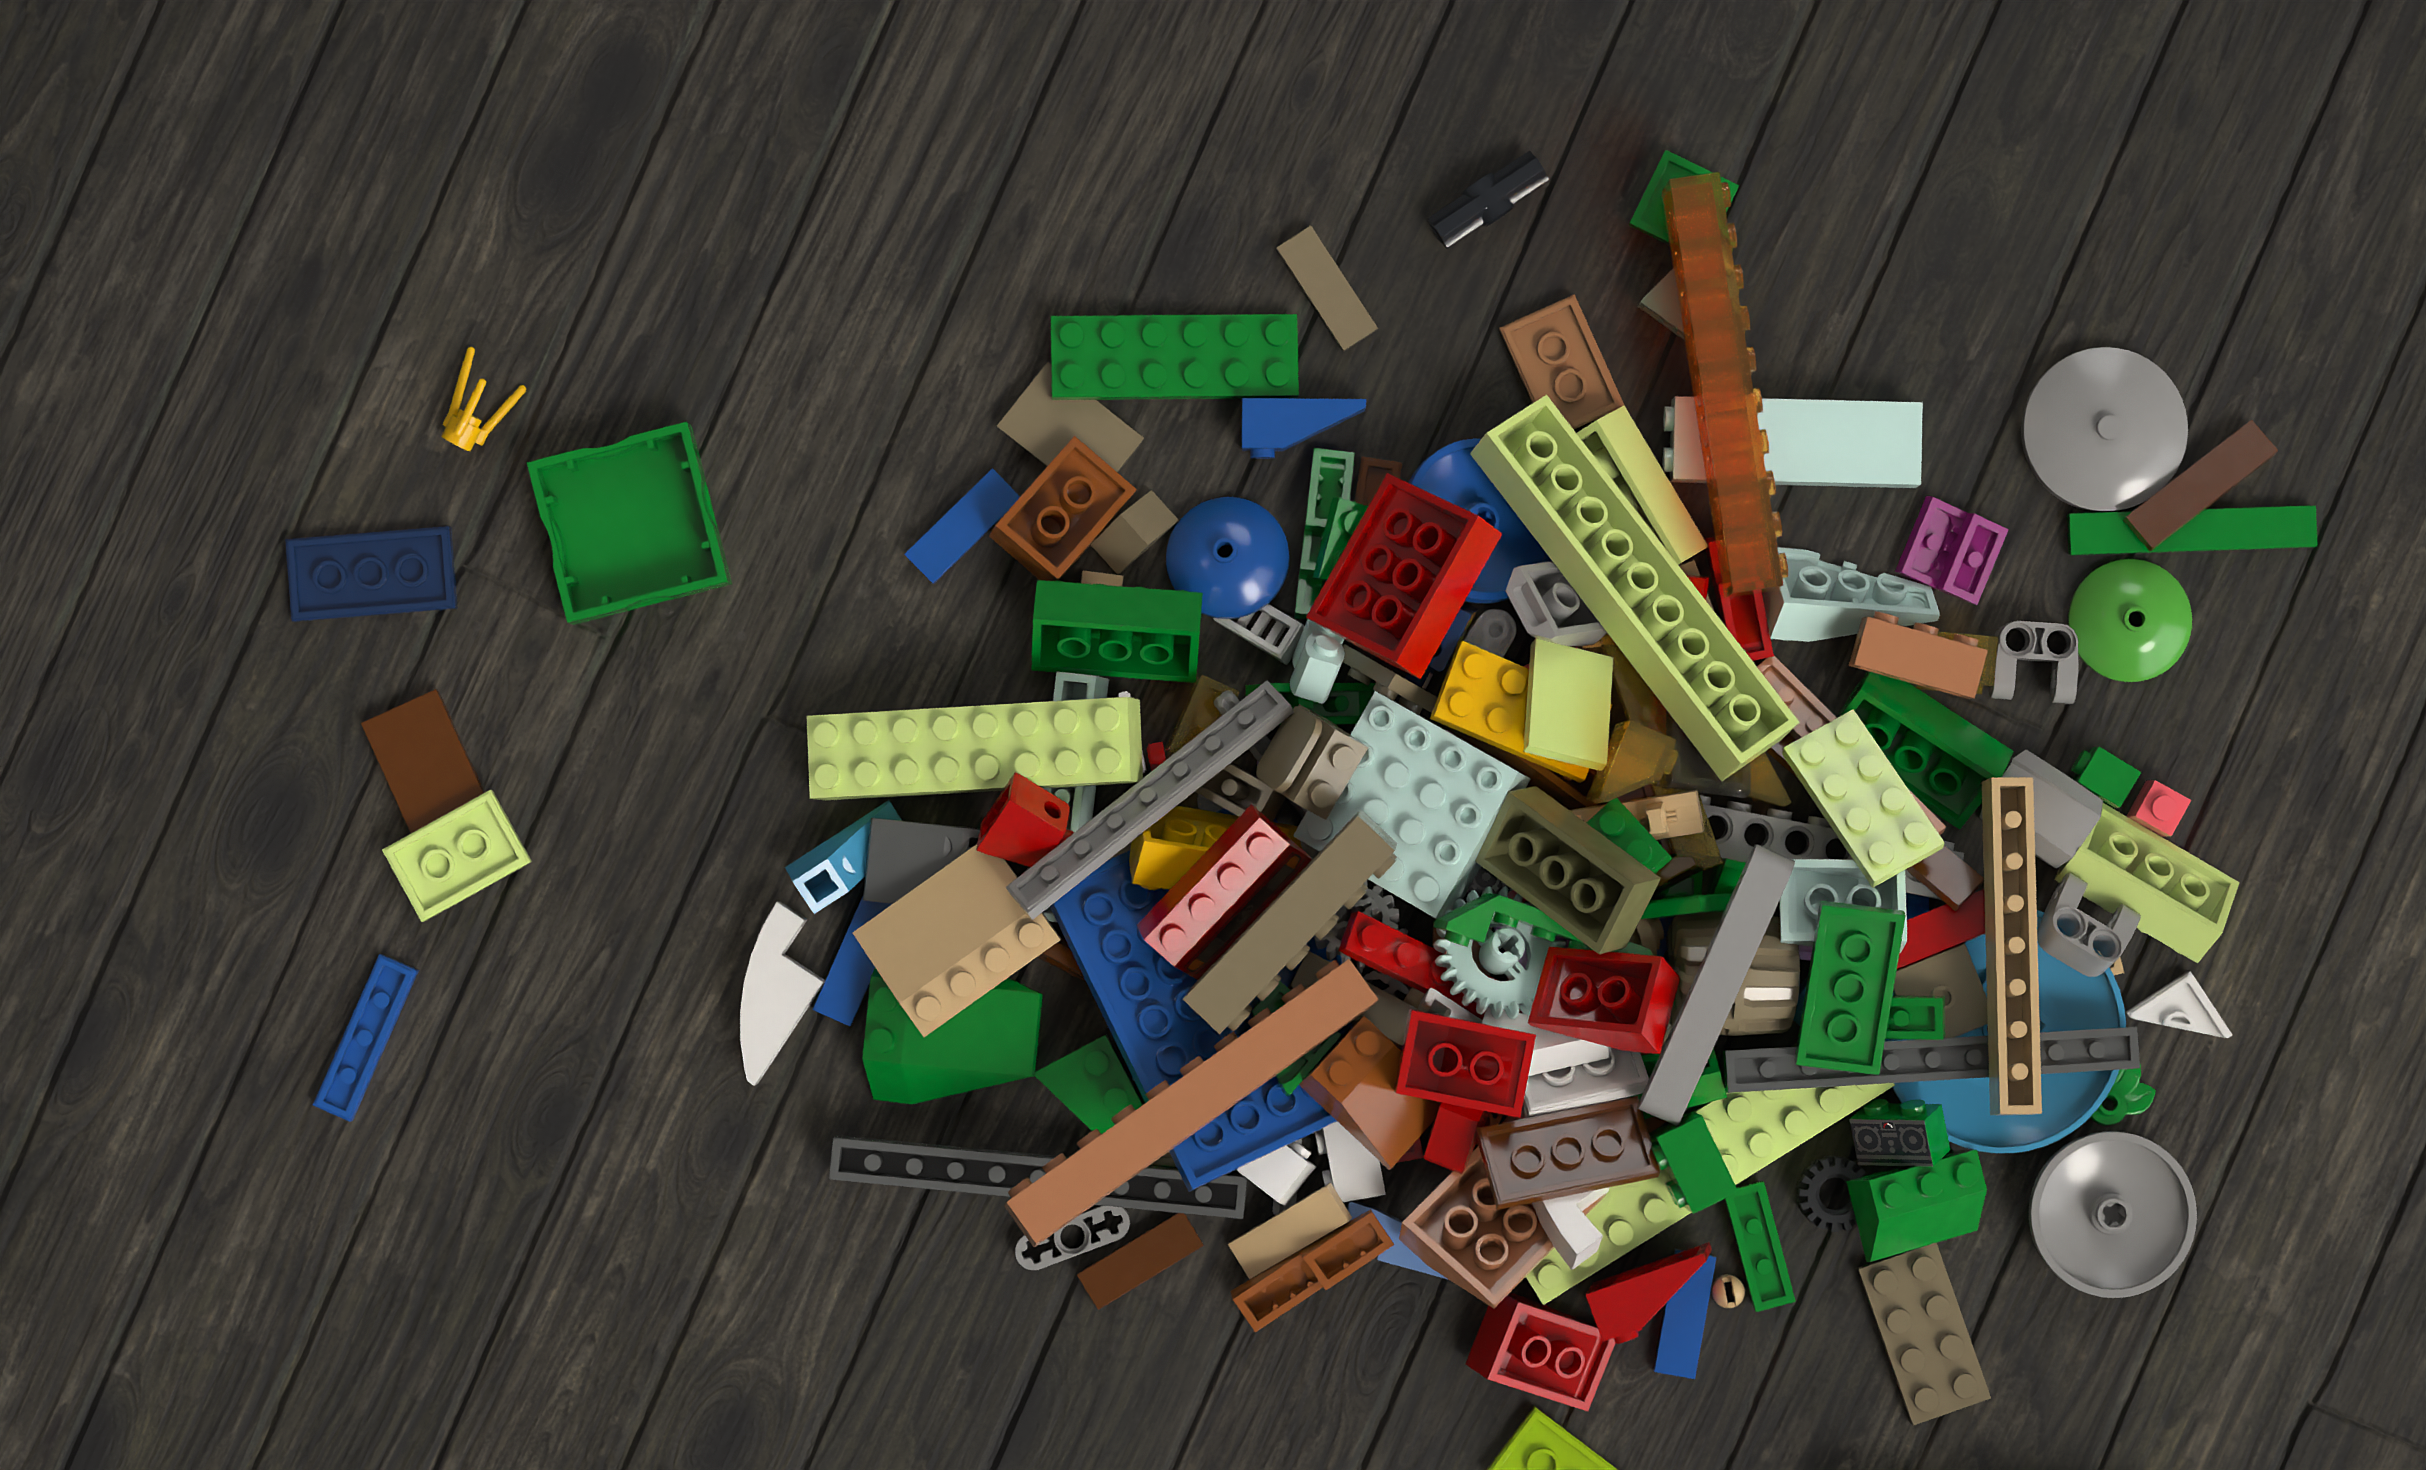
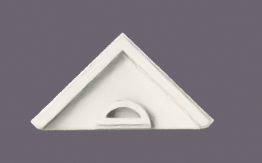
[2125,971,2232,1038]
[1418,988,1483,1023]

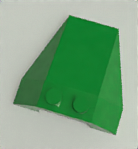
[862,968,1043,1104]

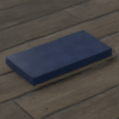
[285,526,458,622]

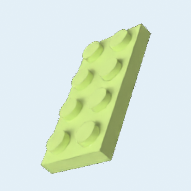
[1782,709,1945,888]

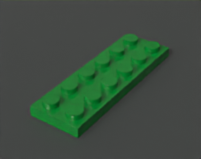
[1051,314,1299,400]

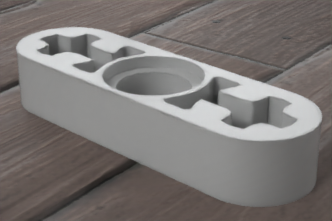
[1015,1205,1130,1270]

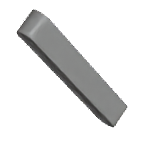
[1638,844,1795,1126]

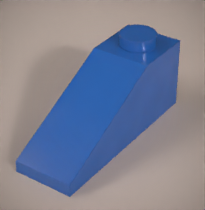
[1242,398,1366,459]

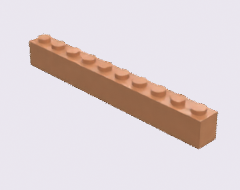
[1005,959,1379,1247]

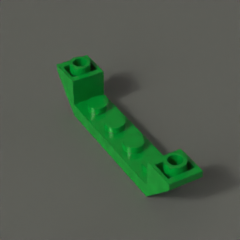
[1433,893,1653,956]

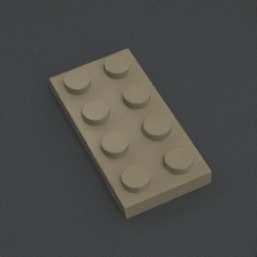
[1857,1243,1991,1426]

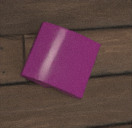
[1895,496,2009,605]

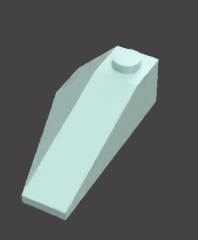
[1763,547,1940,642]

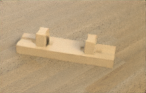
[1569,789,1705,840]

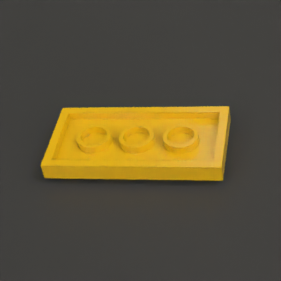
[1430,641,1612,783]

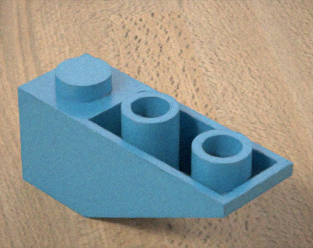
[785,800,902,914]

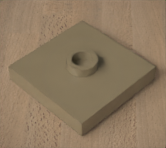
[1893,943,1988,1040]

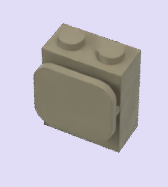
[1256,704,1368,820]

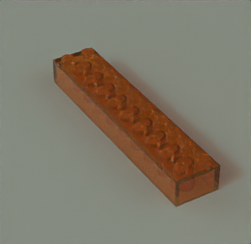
[1662,172,1788,598]

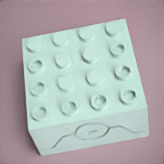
[1293,691,1531,919]

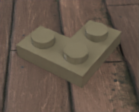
[1343,644,1438,715]

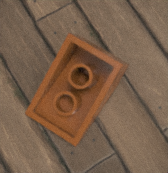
[989,436,1137,581]
[1299,1016,1440,1170]

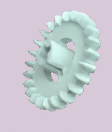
[1433,886,1566,1019]

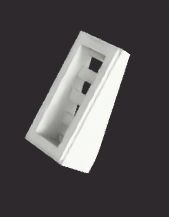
[1213,604,1304,665]

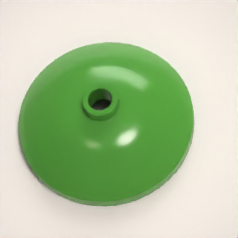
[2068,559,2192,682]

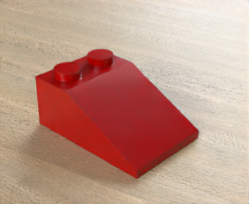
[1528,946,1680,1054]
[1394,1009,1536,1118]
[1586,1242,1712,1344]
[1465,1293,1615,1411]

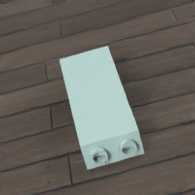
[1662,396,1923,488]

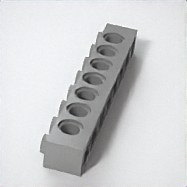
[1652,786,1964,900]

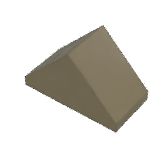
[1091,490,1179,575]

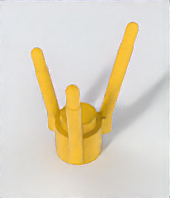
[441,347,526,451]

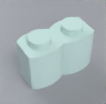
[1290,619,1345,704]

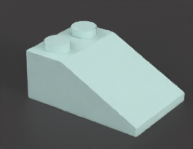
[1779,859,1907,953]

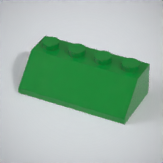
[1836,671,2014,829]

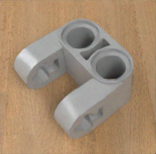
[1989,621,2078,704]
[2037,872,2141,977]

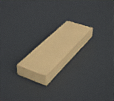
[1228,1183,1352,1279]

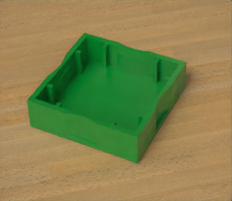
[527,422,732,625]

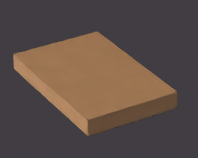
[1499,294,1625,430]

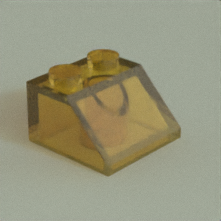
[1586,721,1678,803]

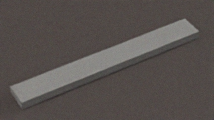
[1006,681,1294,920]

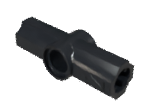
[1427,151,1549,249]

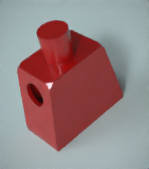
[976,772,1075,867]

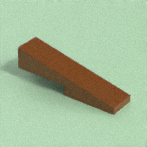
[1230,1209,1394,1332]

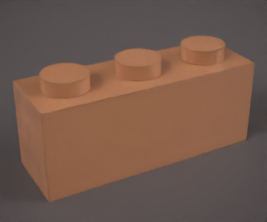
[1849,611,1988,699]

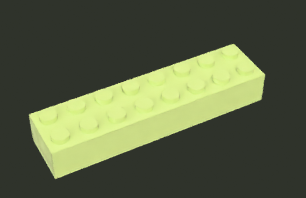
[807,697,1143,800]

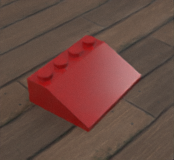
[1306,473,1502,679]

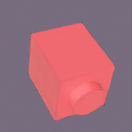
[2127,780,2191,837]

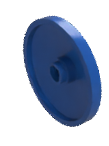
[1408,439,1552,603]

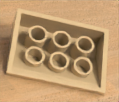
[853,844,1061,1037]

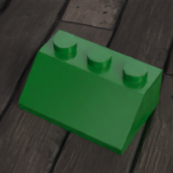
[1846,1149,1987,1262]

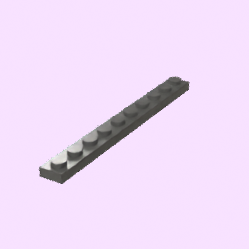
[1723,1027,2140,1093]

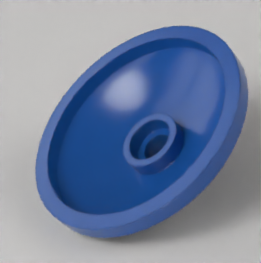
[1166,497,1289,619]

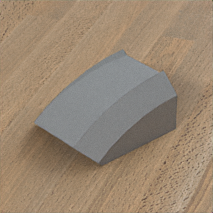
[1505,561,1607,646]
[1980,750,2103,868]

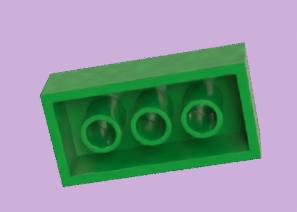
[1032,580,1203,683]

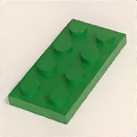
[1794,900,1906,1075]

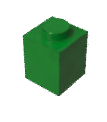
[2071,747,2141,808]

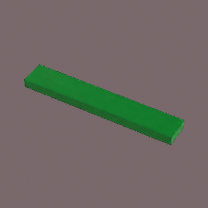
[2067,506,2317,555]

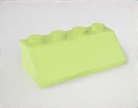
[1577,406,1708,565]
[2055,803,2240,963]

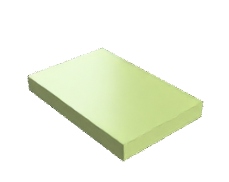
[1523,638,1613,771]
[382,790,532,922]

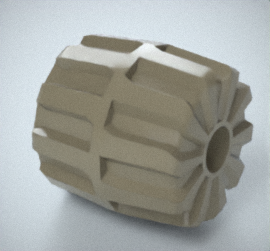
[1664,912,1800,1036]

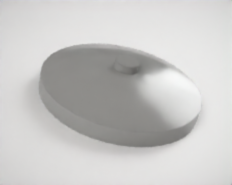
[2021,347,2188,512]
[2029,1131,2197,1298]

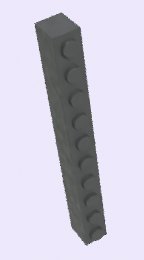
[829,1135,1247,1219]

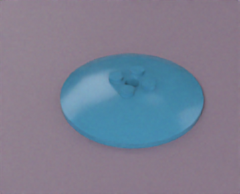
[1885,910,2126,1153]

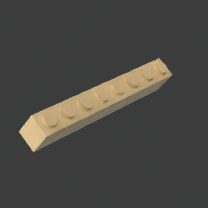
[1982,777,2042,1115]

